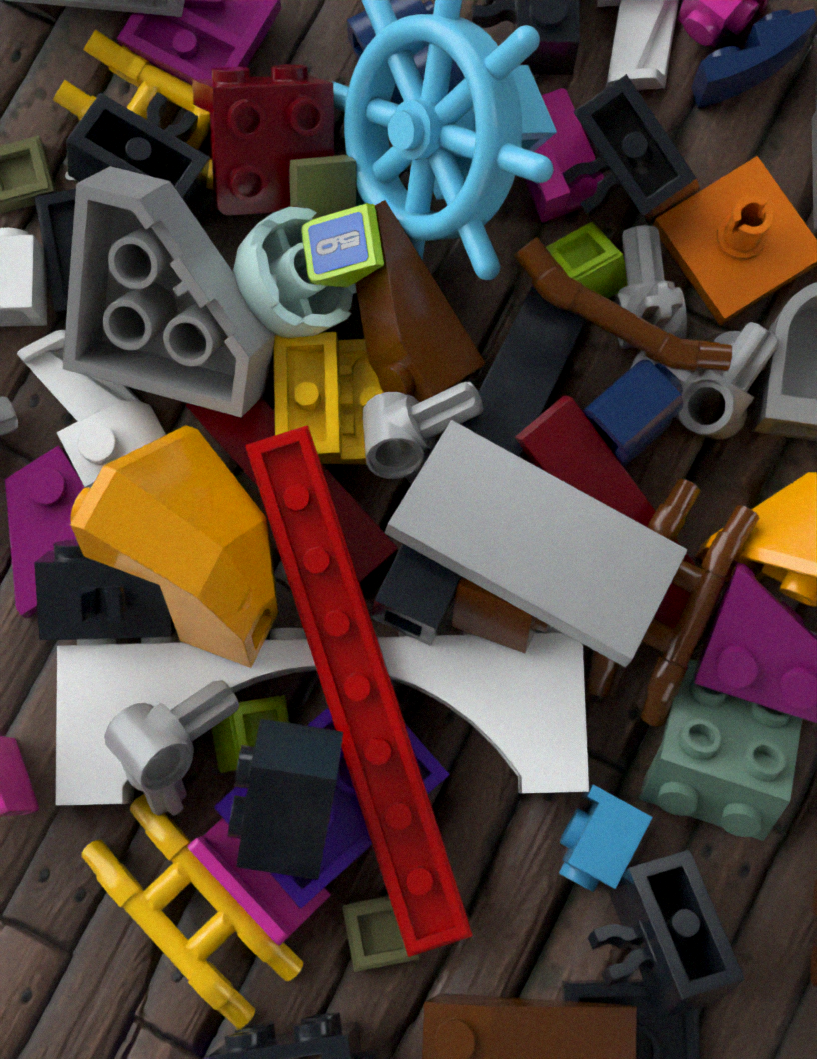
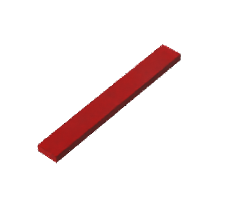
[245,425,473,957]

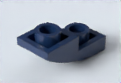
[691,9,817,109]

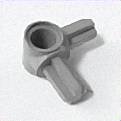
[615,225,687,349]
[631,322,779,439]
[362,382,483,484]
[104,680,239,816]

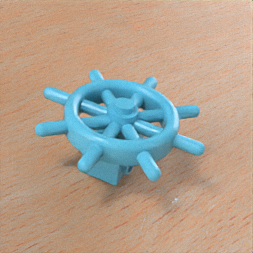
[333,0,557,280]

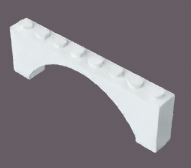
[56,626,589,805]

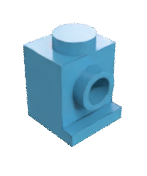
[559,785,653,893]

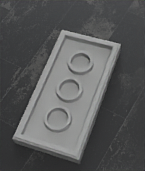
[385,420,687,668]

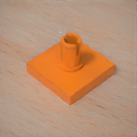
[653,156,817,326]

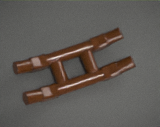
[514,237,732,372]
[585,478,760,726]

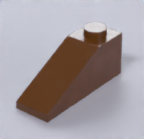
[355,200,486,403]
[422,993,638,1059]

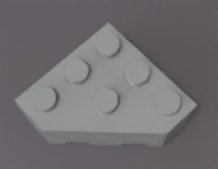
[63,166,275,417]

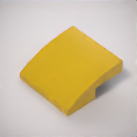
[274,332,384,465]

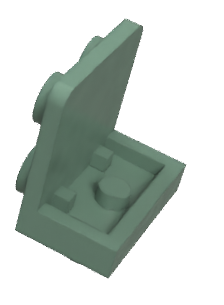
[639,660,802,841]

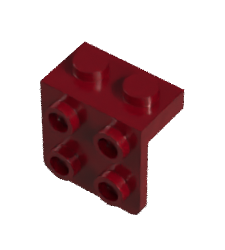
[192,65,334,215]

